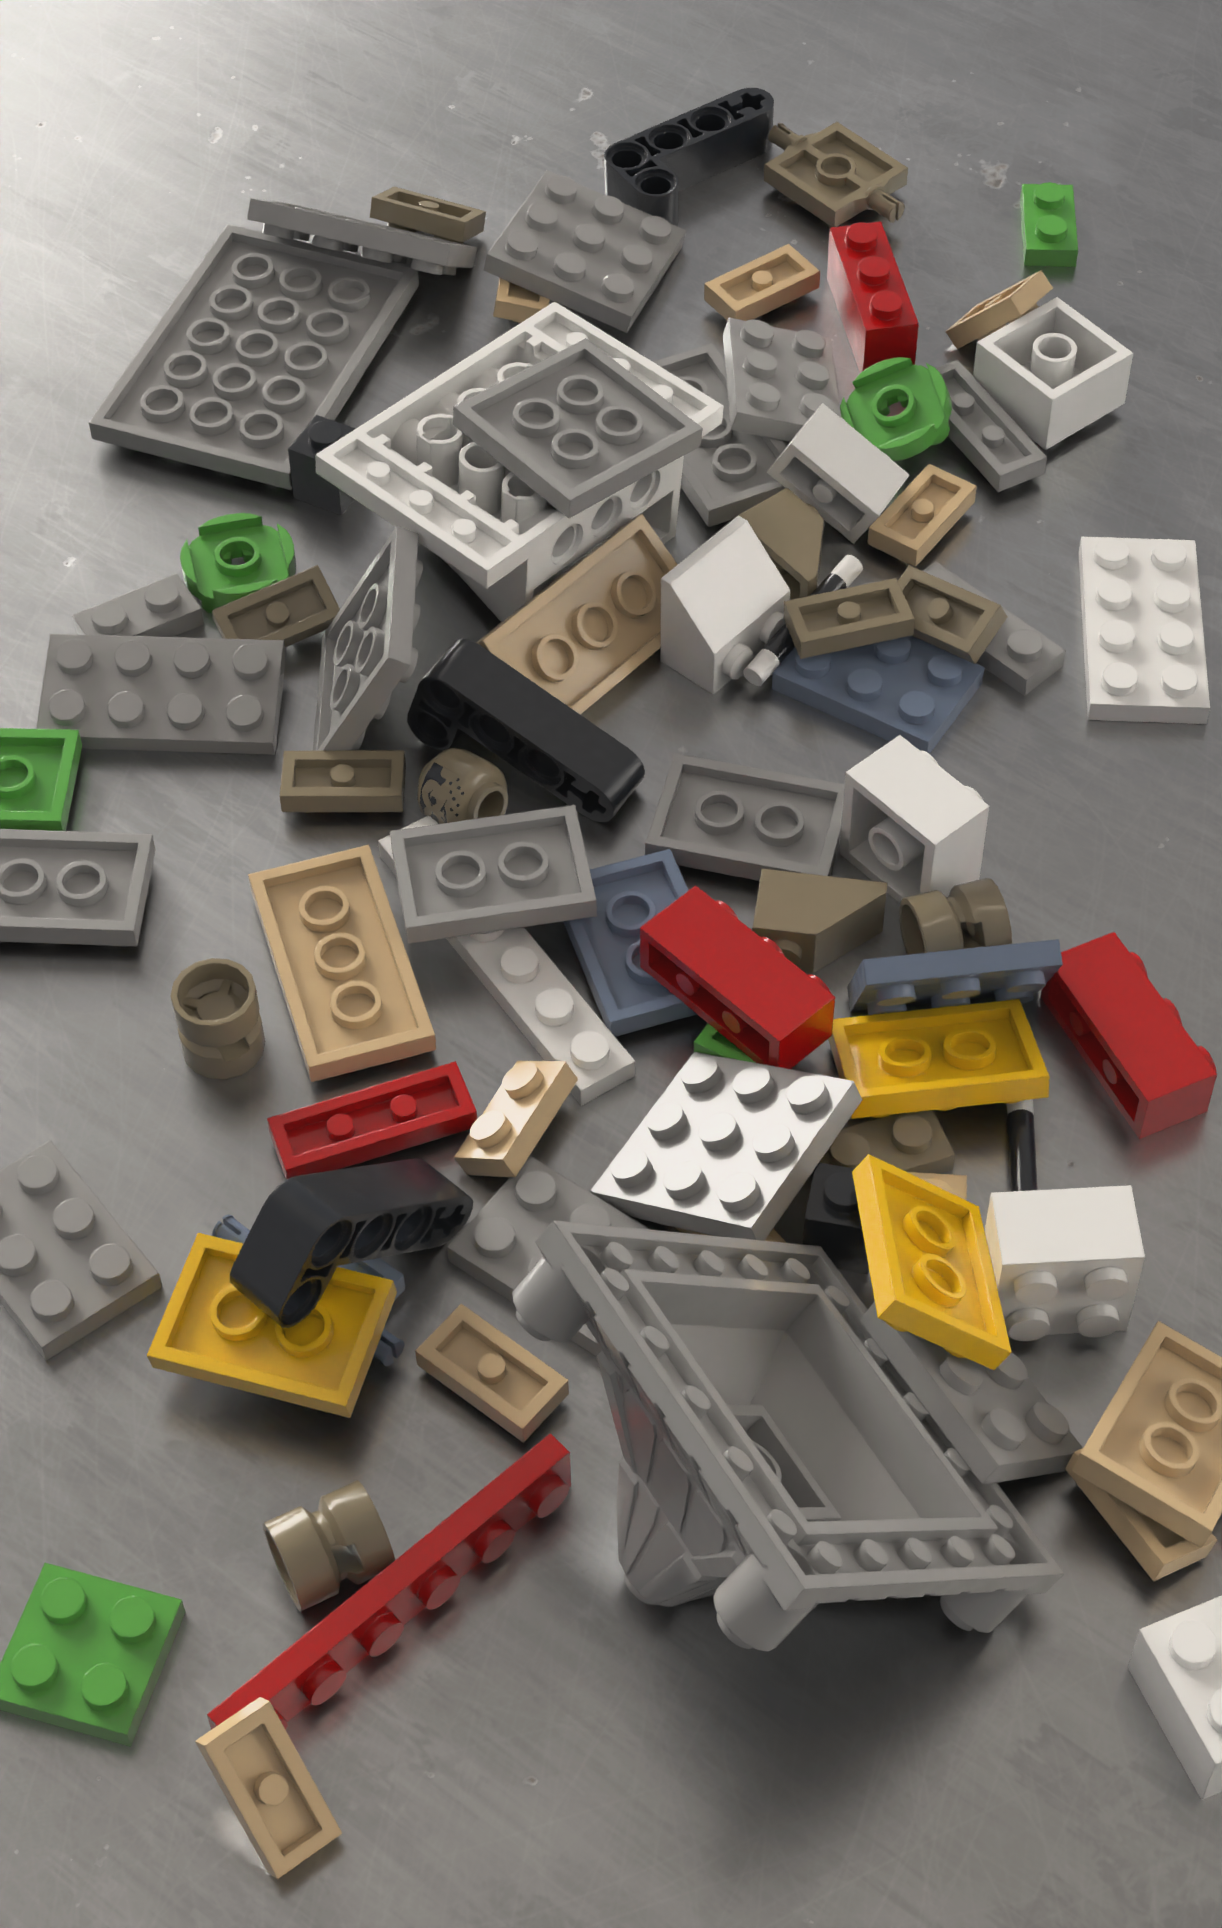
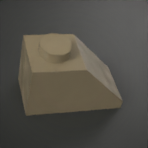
[734,488,824,600]
[752,869,888,974]

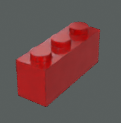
[827,221,919,373]
[640,885,835,1069]
[1040,932,1217,1139]

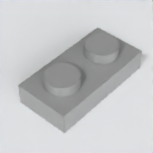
[72,573,204,637]

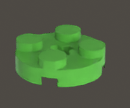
[840,357,952,461]
[180,513,296,613]

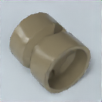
[899,878,1012,955]
[170,958,265,1079]
[262,1480,395,1612]

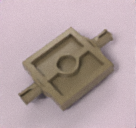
[764,122,908,227]

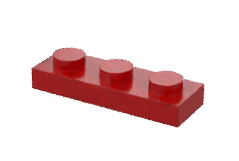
[267,1061,477,1180]

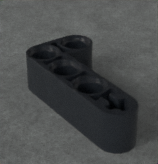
[604,88,774,226]
[407,639,645,822]
[230,1158,473,1328]

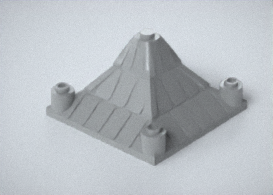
[512,1220,1064,1651]

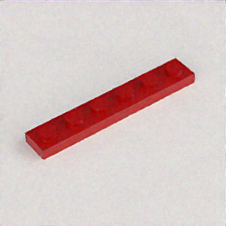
[207,1433,571,1730]

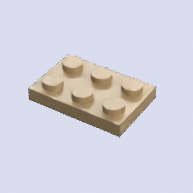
[1071,1321,1222,1548]

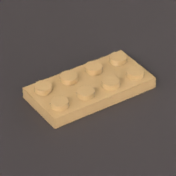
[476,514,678,714]
[248,845,436,1082]

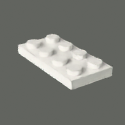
[1079,537,1210,724]

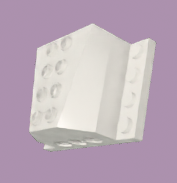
[315,302,724,622]

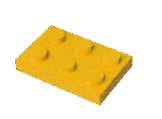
[828,999,1050,1119]
[852,1154,1012,1370]
[147,1233,397,1418]

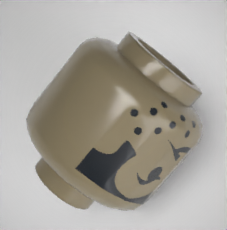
[417,748,508,824]

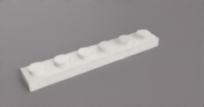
[378,816,635,1106]

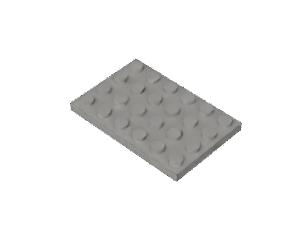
[89,224,419,490]

